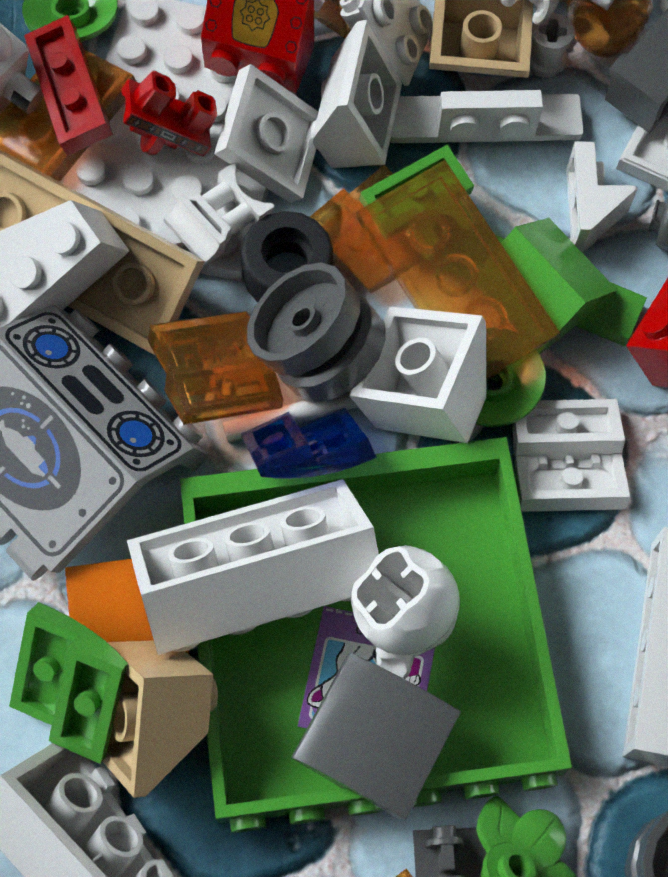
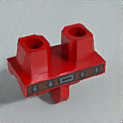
[121,70,217,157]

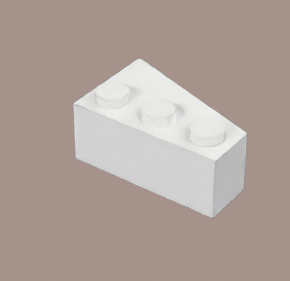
[0,200,129,327]

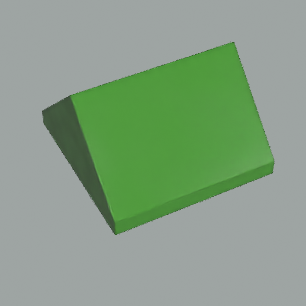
[471,218,617,354]

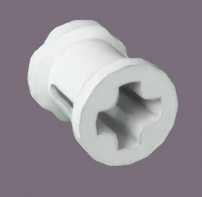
[530,13,575,78]

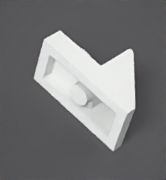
[566,141,637,253]

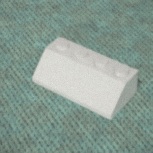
[127,479,379,655]

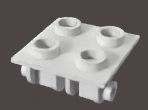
[340,0,432,86]

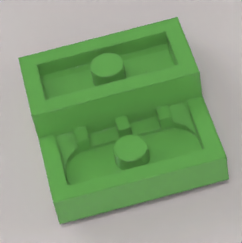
[9,602,128,764]

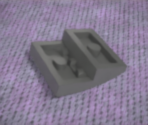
[291,653,461,820]

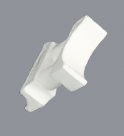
[164,163,274,266]

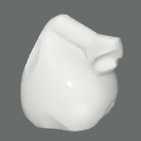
[351,545,460,678]

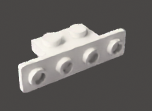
[390,90,583,143]

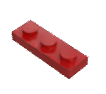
[24,15,113,156]

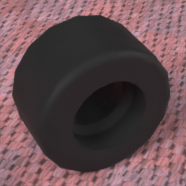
[241,211,333,303]

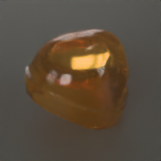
[565,0,653,59]

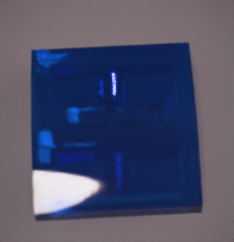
[241,408,377,479]

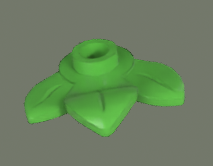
[476,796,577,877]

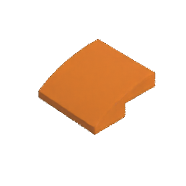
[65,559,191,656]

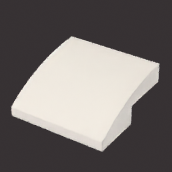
[512,399,630,512]

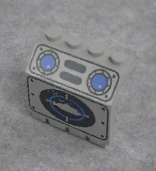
[0,304,210,581]

